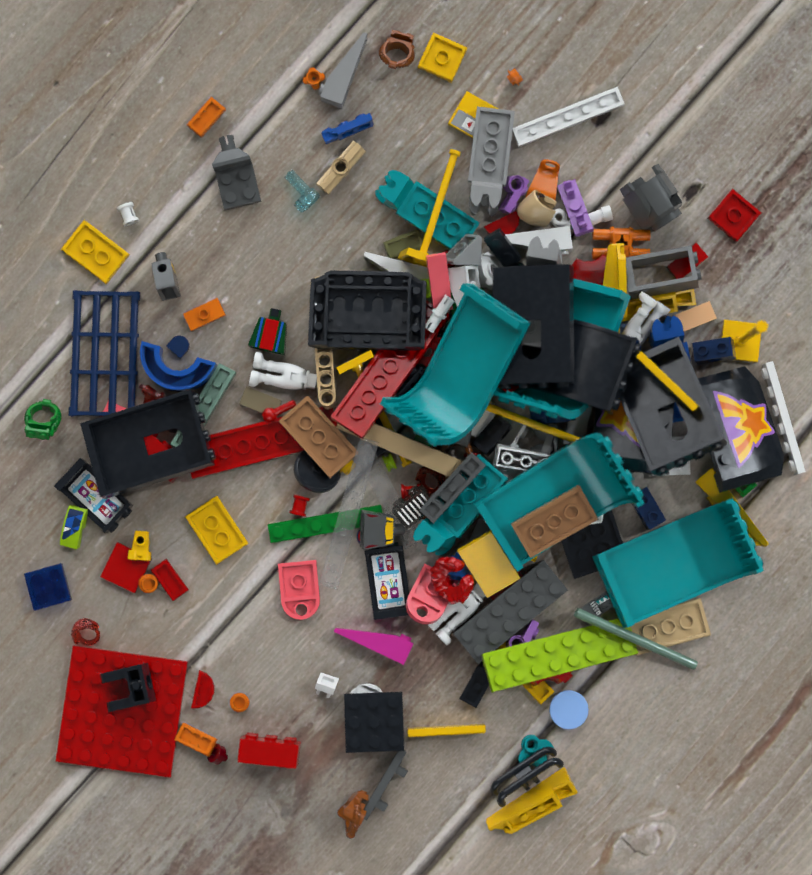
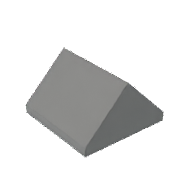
[446,234,482,265]

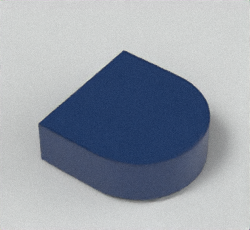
[166,335,190,359]

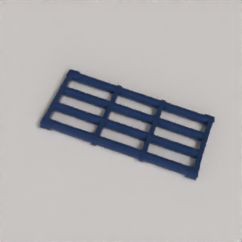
[68,290,140,417]

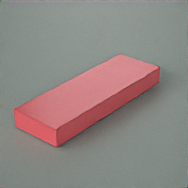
[426,252,453,310]

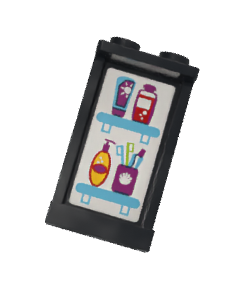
[54,458,133,533]
[364,542,409,620]

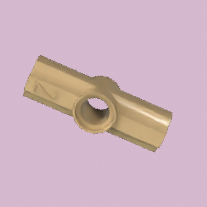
[316,141,366,195]

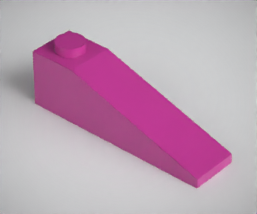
[334,628,414,665]

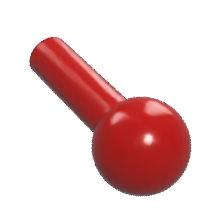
[262,400,296,422]

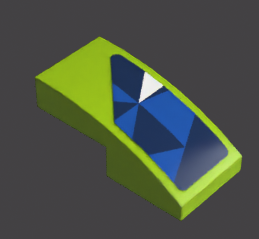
[59,505,88,550]

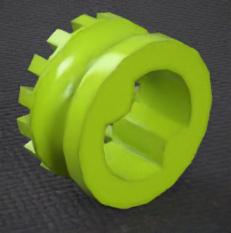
[382,453,397,472]

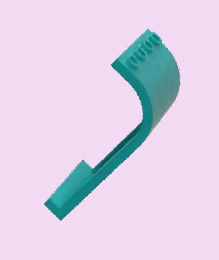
[494,279,631,419]
[380,283,530,446]
[474,433,644,572]
[592,498,764,628]

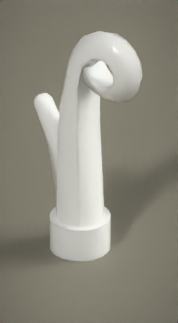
[551,205,613,229]

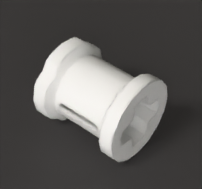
[117,202,139,226]

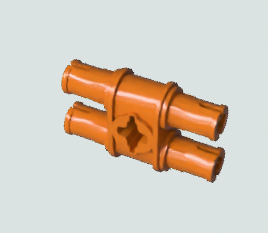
[592,226,651,259]

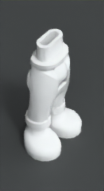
[622,291,671,345]
[249,351,317,390]
[427,583,485,645]

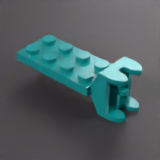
[375,170,480,250]
[413,454,509,556]

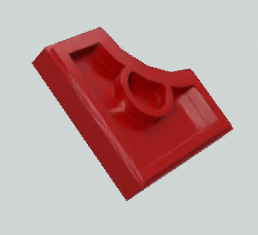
[572,254,607,286]

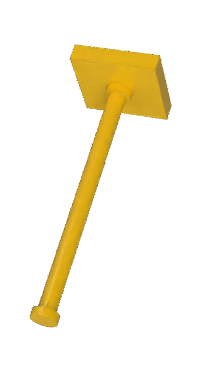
[398,149,461,267]
[721,319,768,363]
[336,350,413,467]
[486,403,580,443]

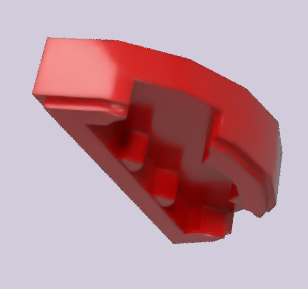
[483,211,520,235]
[191,670,215,709]

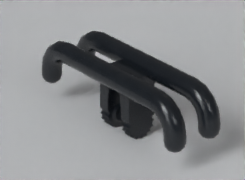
[490,747,564,807]

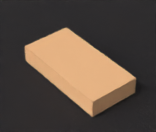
[674,301,717,332]

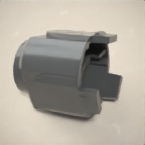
[619,164,682,232]

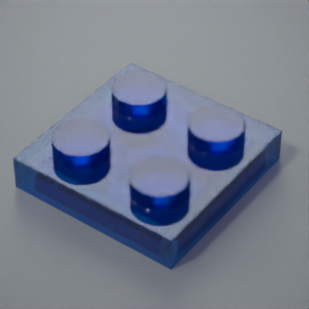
[24,563,72,611]

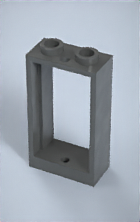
[626,245,702,300]

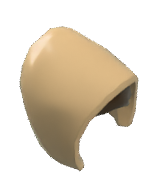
[517,190,557,228]

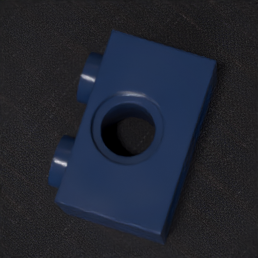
[692,337,736,365]
[631,487,666,530]

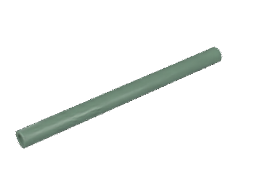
[574,608,698,670]

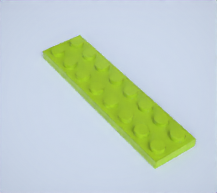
[481,618,638,693]

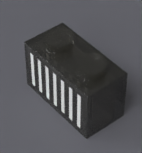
[392,484,432,530]

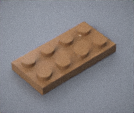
[279,396,359,479]
[511,485,598,558]

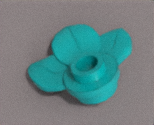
[518,735,554,767]

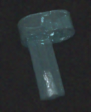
[285,170,320,213]

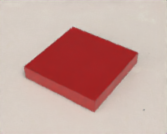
[707,189,761,242]
[100,542,152,593]

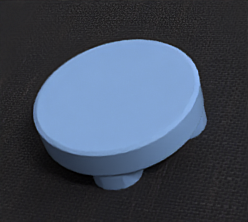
[549,690,588,729]

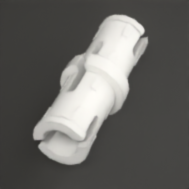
[425,294,455,333]

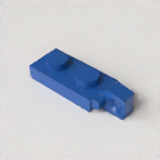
[321,113,374,144]

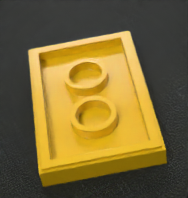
[61,220,130,285]
[185,496,249,565]
[457,530,520,598]

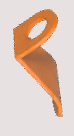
[525,159,560,200]

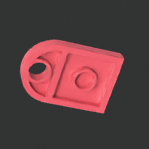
[278,560,320,620]
[406,564,459,625]

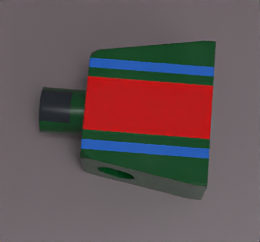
[248,308,287,356]

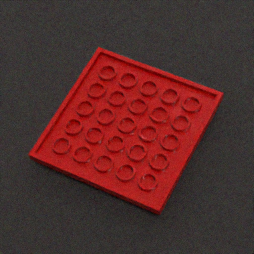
[56,645,188,778]

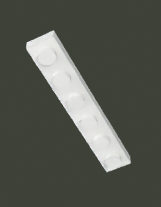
[512,87,625,147]
[761,361,806,475]

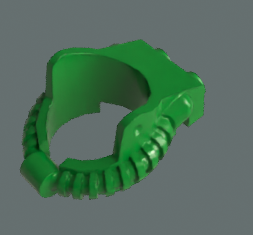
[24,399,62,440]

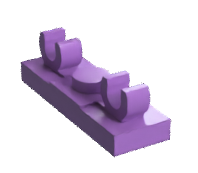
[557,179,594,237]

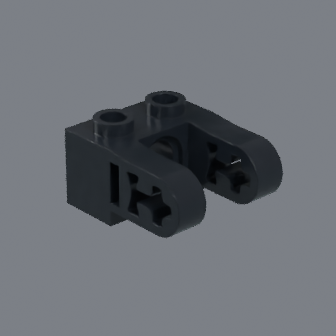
[100,663,156,712]

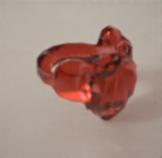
[139,384,165,404]
[415,466,446,494]
[71,618,101,646]

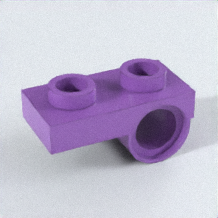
[498,175,529,214]
[506,619,539,647]

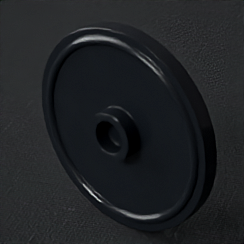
[294,450,341,493]

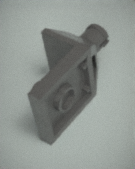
[212,135,261,210]

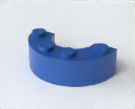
[140,341,218,392]

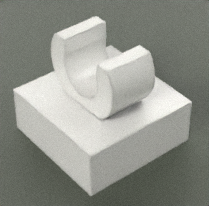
[315,673,339,698]

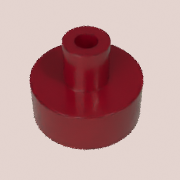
[207,744,228,765]

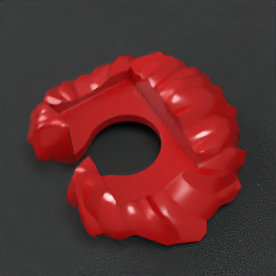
[430,557,474,605]

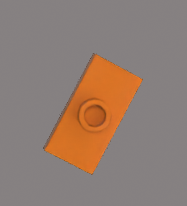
[187,96,226,138]
[183,298,226,332]
[174,723,218,757]

